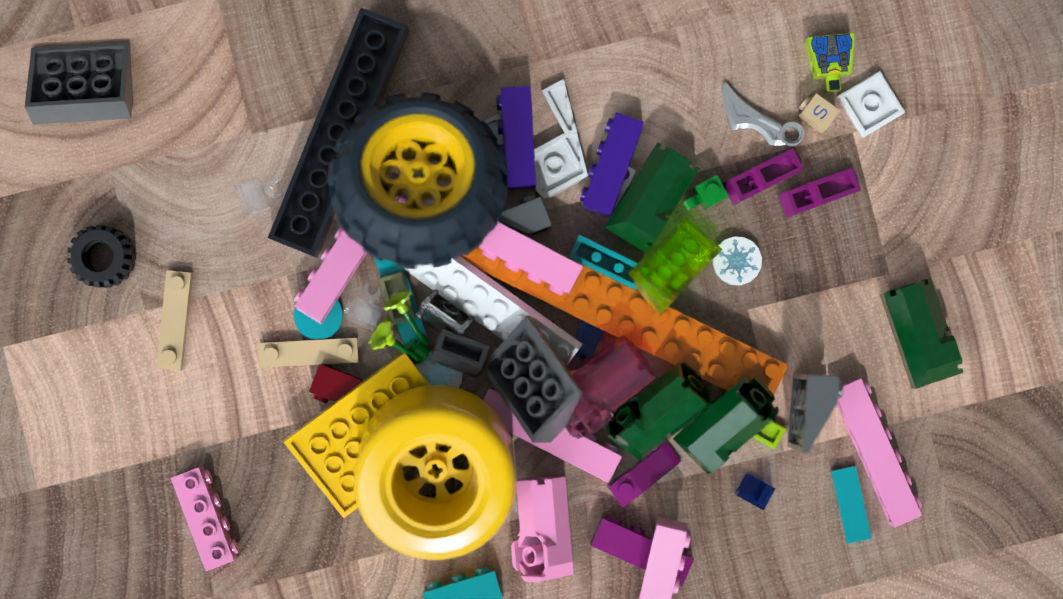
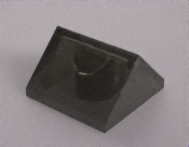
[416,289,475,336]

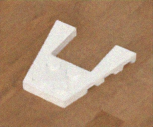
[485,79,588,201]

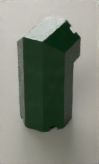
[604,142,700,254]
[879,278,963,389]
[604,363,714,462]
[673,375,779,474]

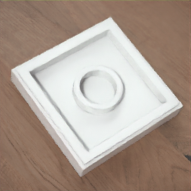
[837,71,905,138]

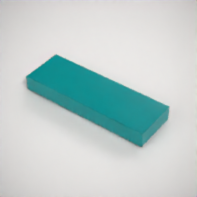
[830,465,872,544]

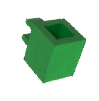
[682,175,729,212]

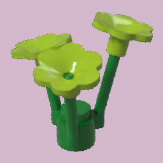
[368,290,430,364]

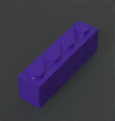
[496,86,536,190]
[580,112,644,218]

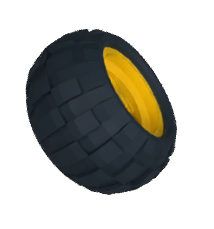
[328,92,508,269]

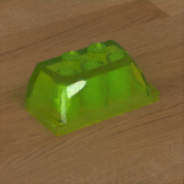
[629,217,723,316]

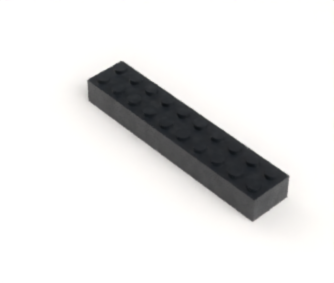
[268,8,409,258]

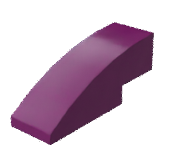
[722,148,804,206]
[778,167,861,218]

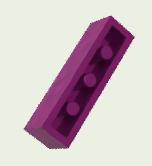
[590,515,694,586]

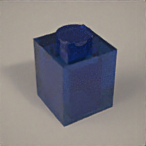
[573,320,605,360]

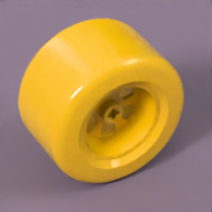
[354,385,516,560]

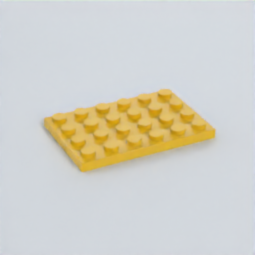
[283,352,444,518]

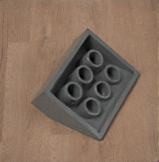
[25,42,133,124]
[482,316,583,443]
[787,373,843,453]

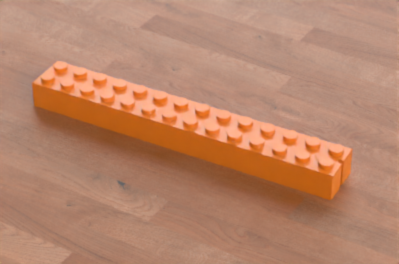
[461,247,788,394]

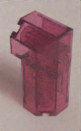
[565,335,656,439]

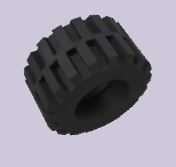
[67,225,136,288]

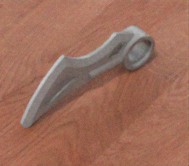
[723,82,804,147]

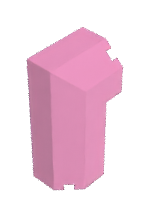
[511,475,574,582]

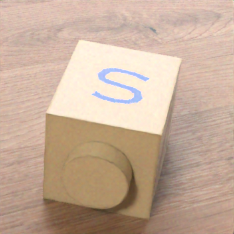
[798,93,840,134]

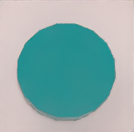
[294,300,343,340]

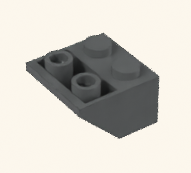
[499,195,552,237]

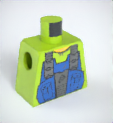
[804,33,855,92]

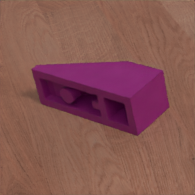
[607,442,681,507]

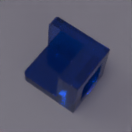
[735,473,775,510]

